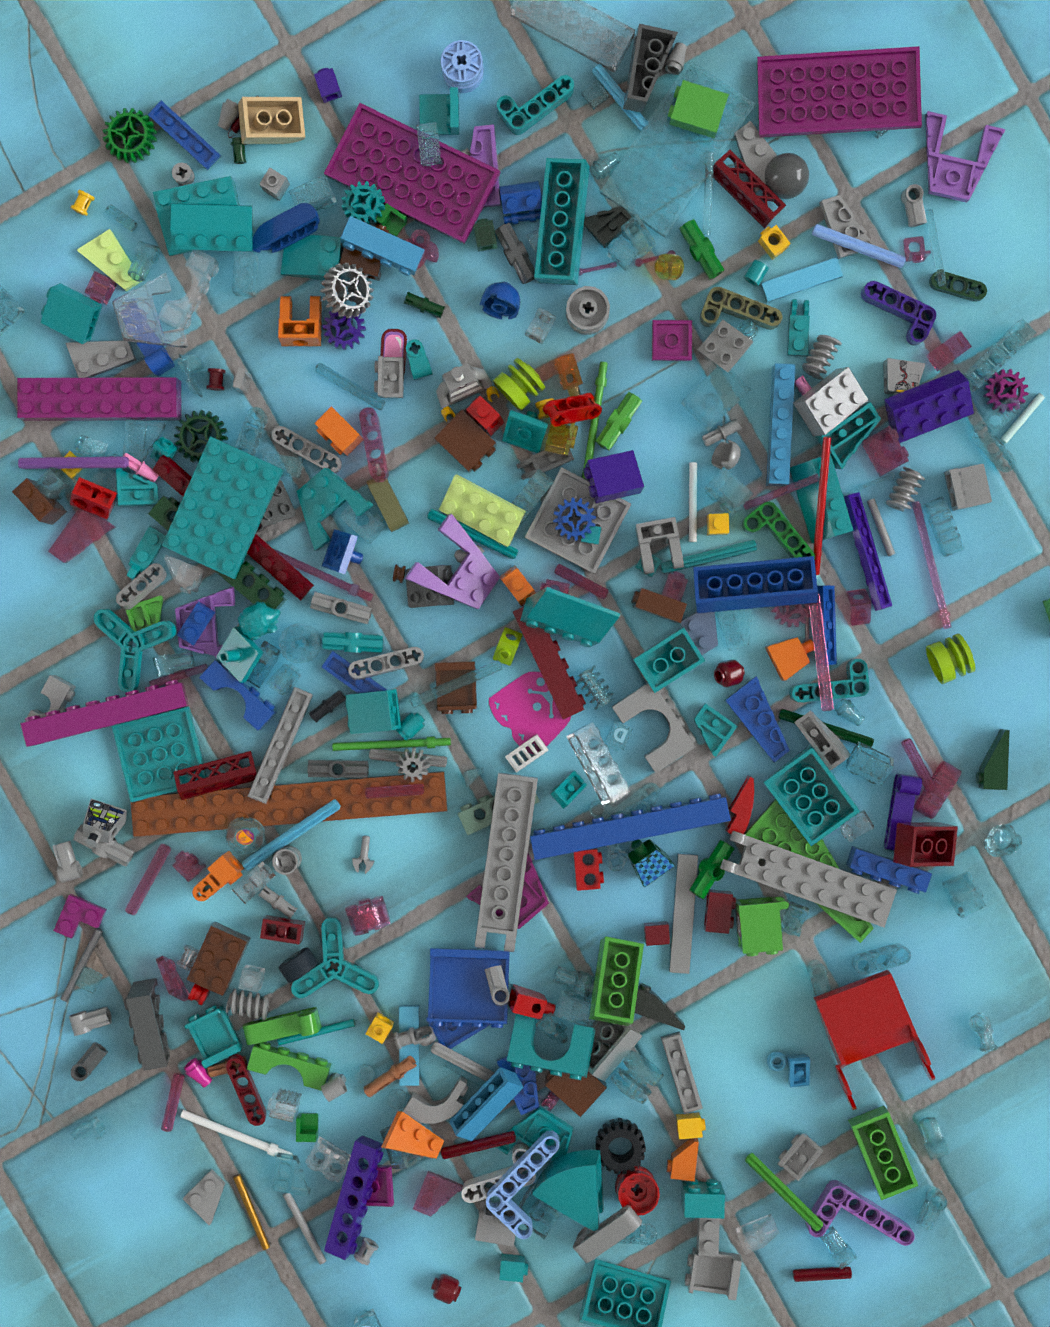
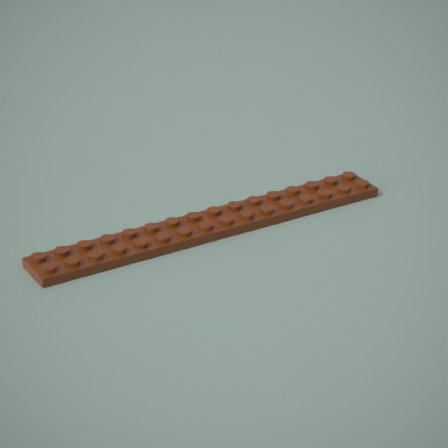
[131,771,448,837]

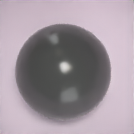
[765,153,809,199]

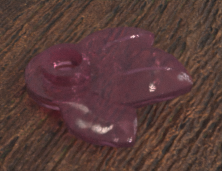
[405,229,439,269]

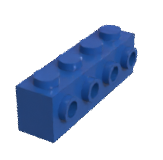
[846,846,932,894]

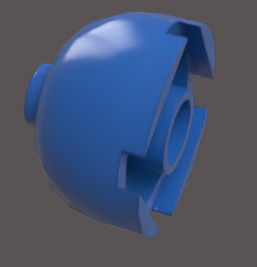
[480,282,521,319]

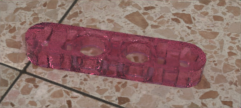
[359,407,389,482]

